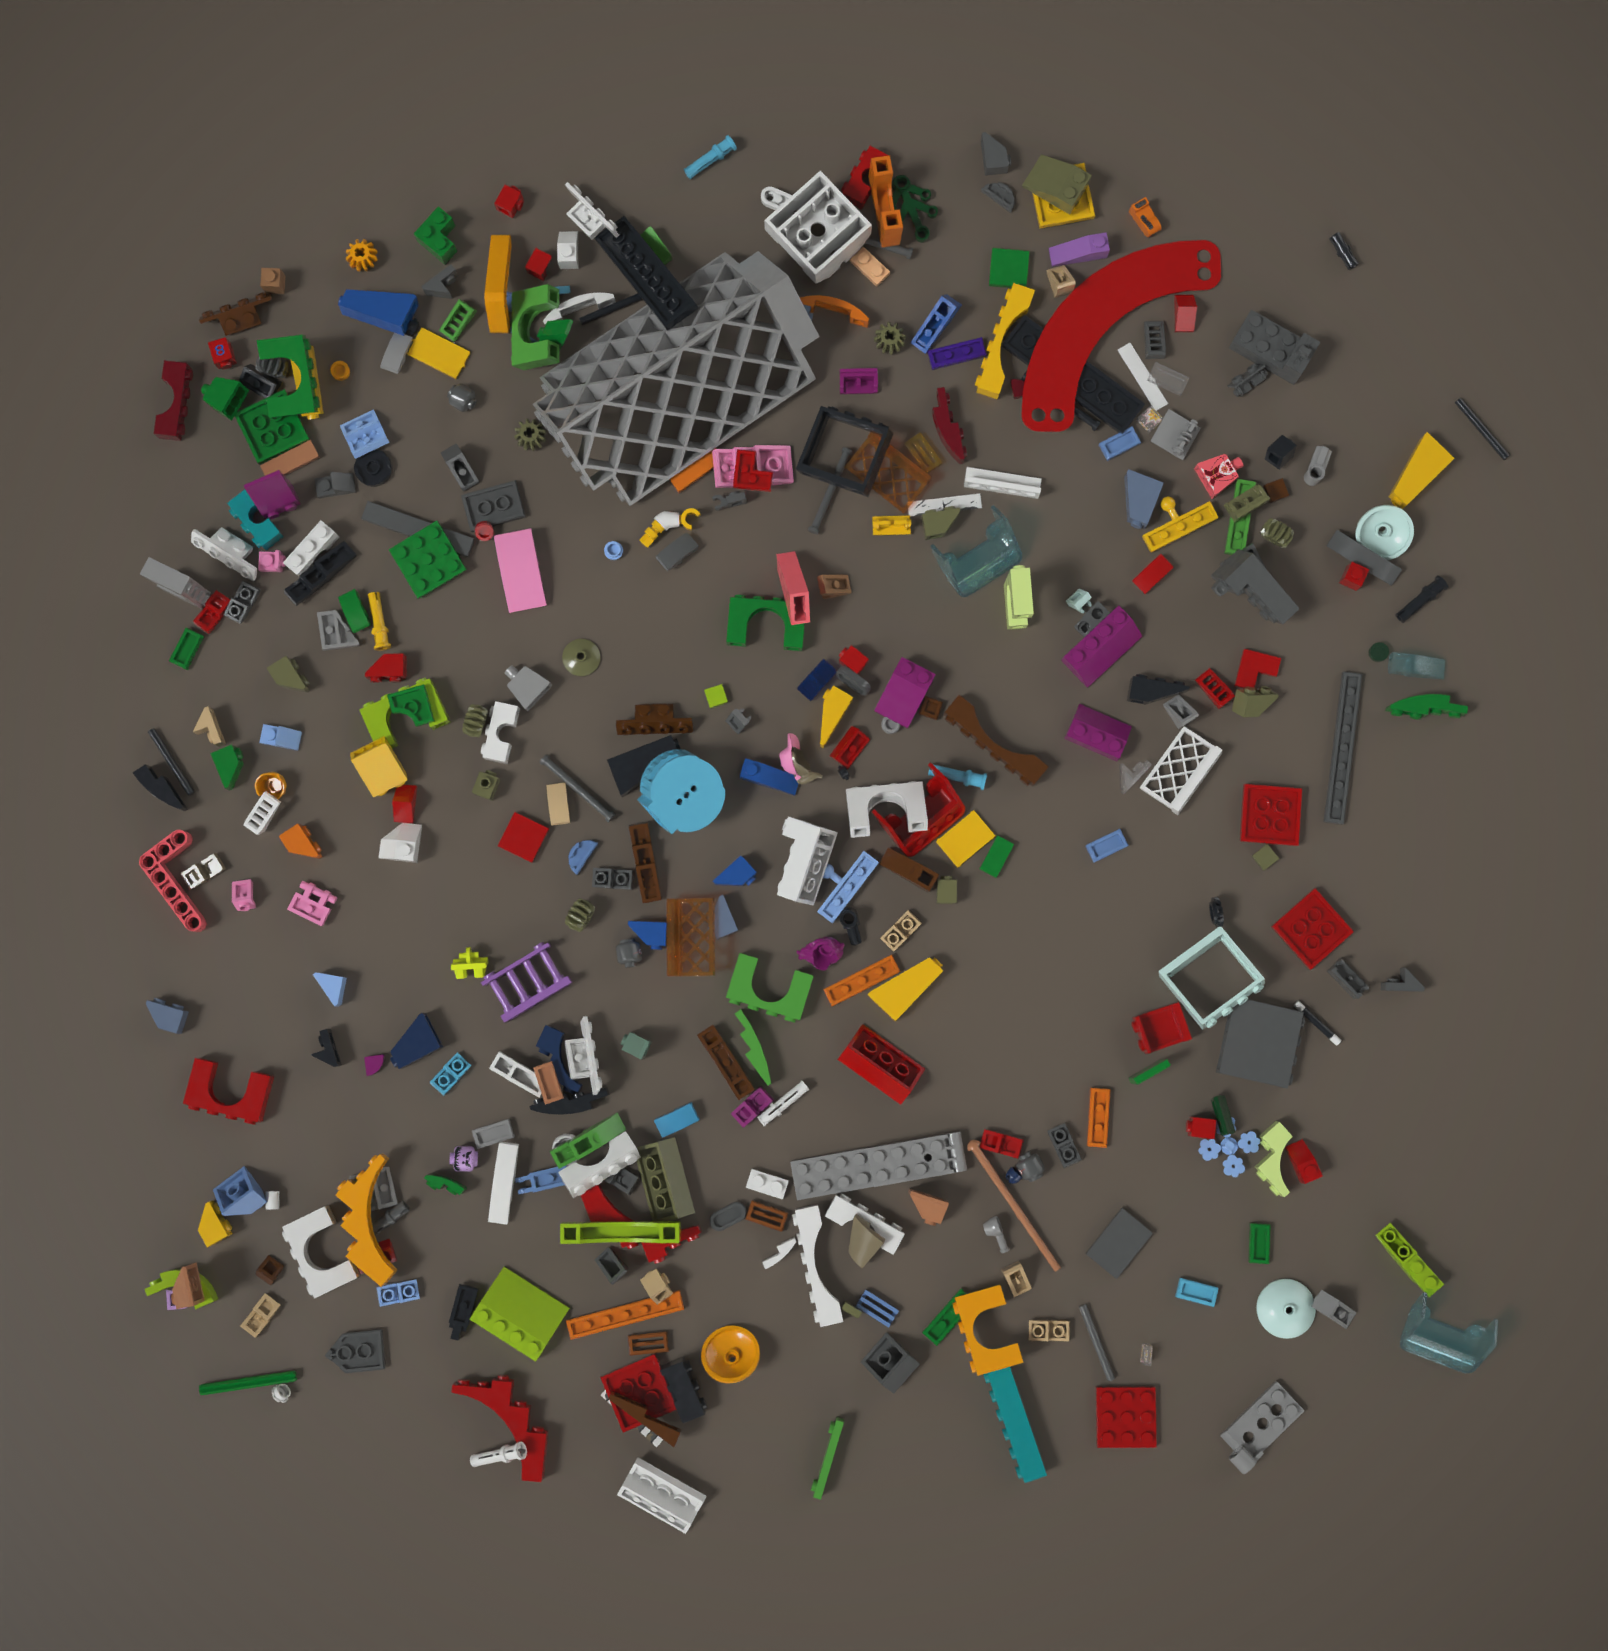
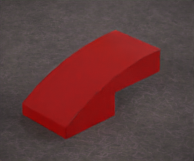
[1132,554,1174,594]
[193,590,230,634]
[980,1129,1024,1159]

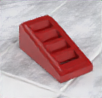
[1195,668,1235,709]

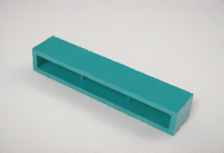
[983,1367,1047,1483]

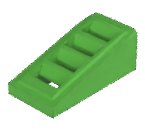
[439,299,477,342]

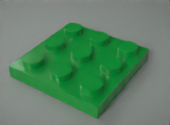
[235,389,310,465]
[388,520,467,599]

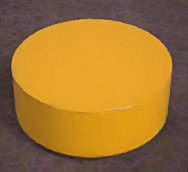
[330,361,350,381]

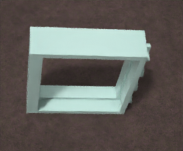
[1158,927,1265,1030]

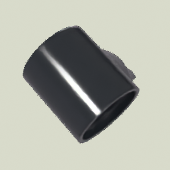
[840,907,862,945]

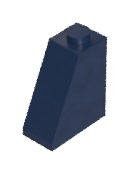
[390,1013,443,1069]

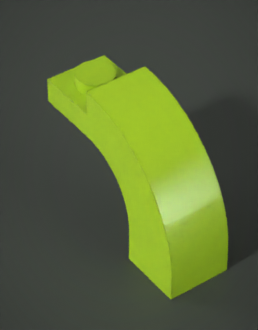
[144,1268,218,1310]

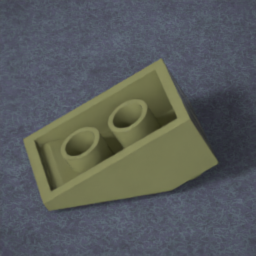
[1022,154,1092,215]

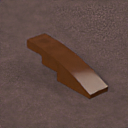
[629,821,662,903]

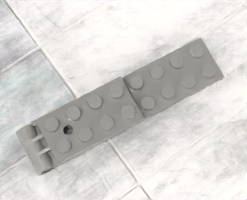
[790,1131,967,1200]

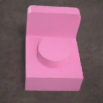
[258,550,286,572]
[232,879,256,911]

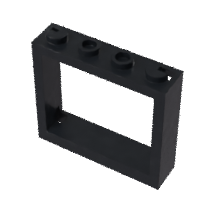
[796,406,893,497]

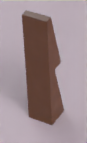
[609,1391,681,1447]

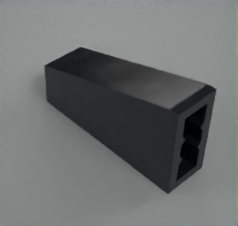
[607,735,681,797]

